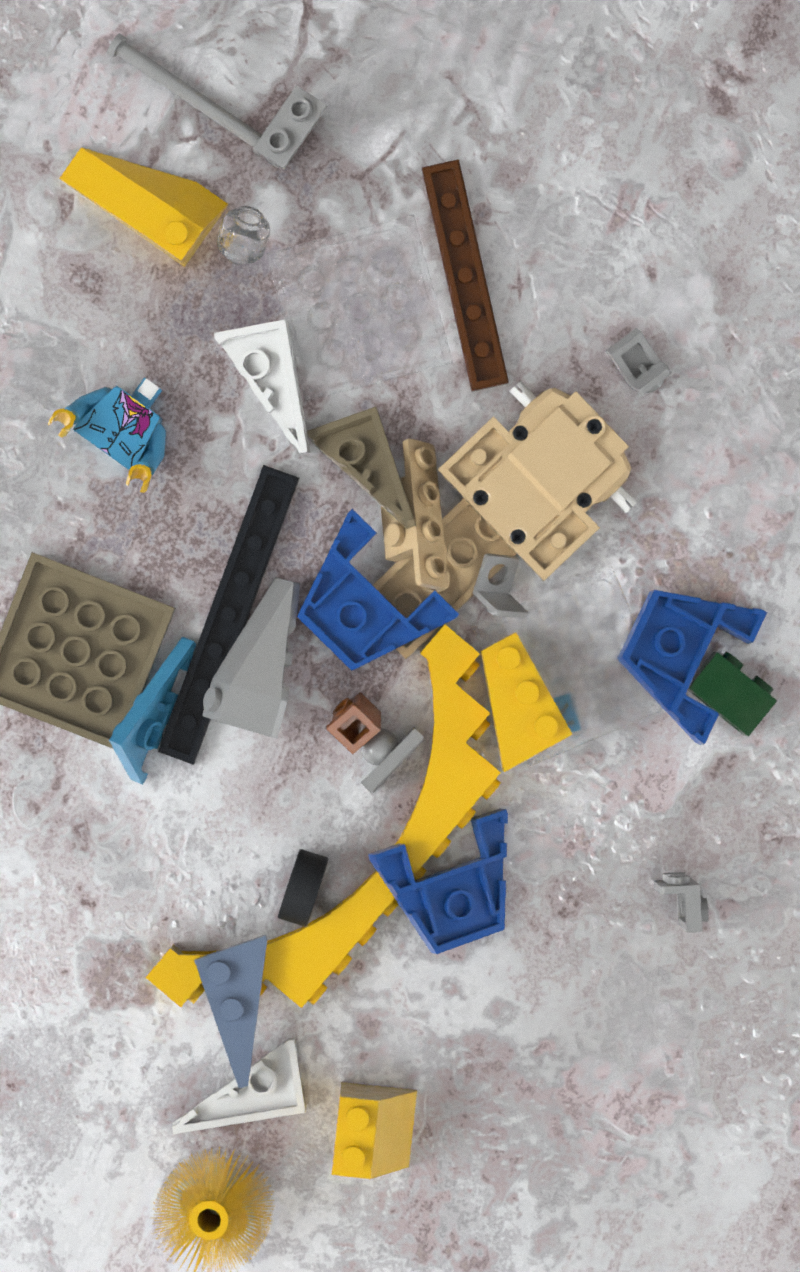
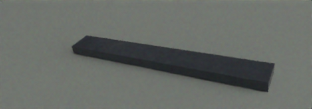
[158,465,300,765]

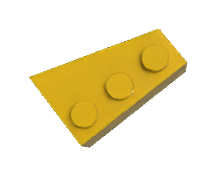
[480,632,573,772]

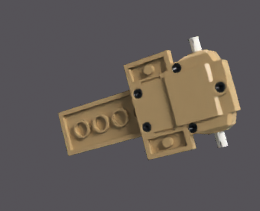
[373,381,637,659]

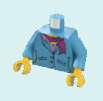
[47,377,166,493]

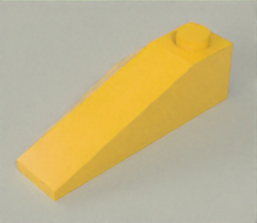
[59,147,228,267]

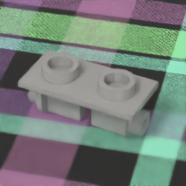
[253,85,327,169]

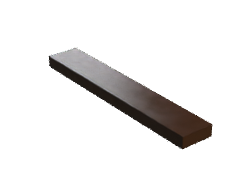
[421,159,509,392]

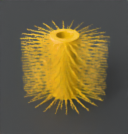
[152,1147,275,1272]

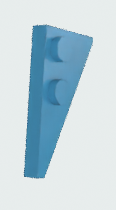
[109,637,196,785]

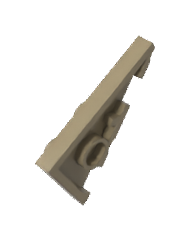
[307,406,416,529]

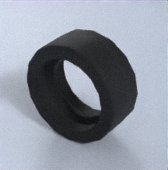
[278,849,328,927]

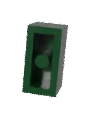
[688,651,777,737]

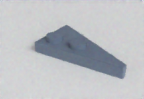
[194,934,268,1089]

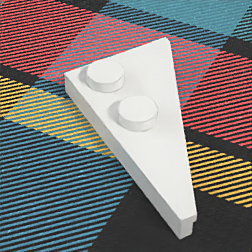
[214,319,311,454]
[172,1038,306,1134]

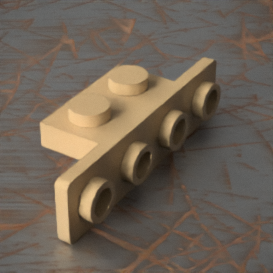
[381,438,449,591]

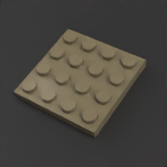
[0,552,176,749]

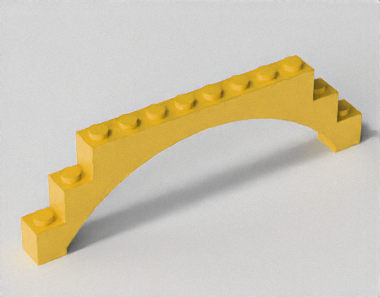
[145,624,501,1008]

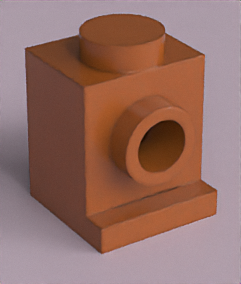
[326,692,381,755]

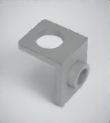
[473,553,529,618]

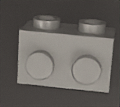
[654,872,709,932]

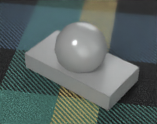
[361,727,424,793]

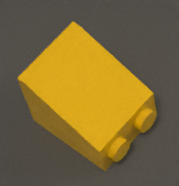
[332,1082,417,1179]

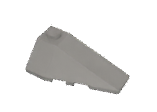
[202,577,300,738]

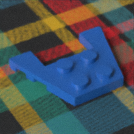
[297,509,459,671]
[617,590,768,745]
[368,808,508,954]

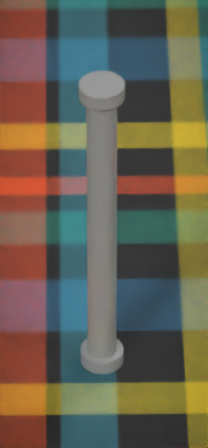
[107,33,262,156]

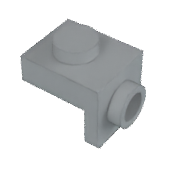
[606,328,672,395]

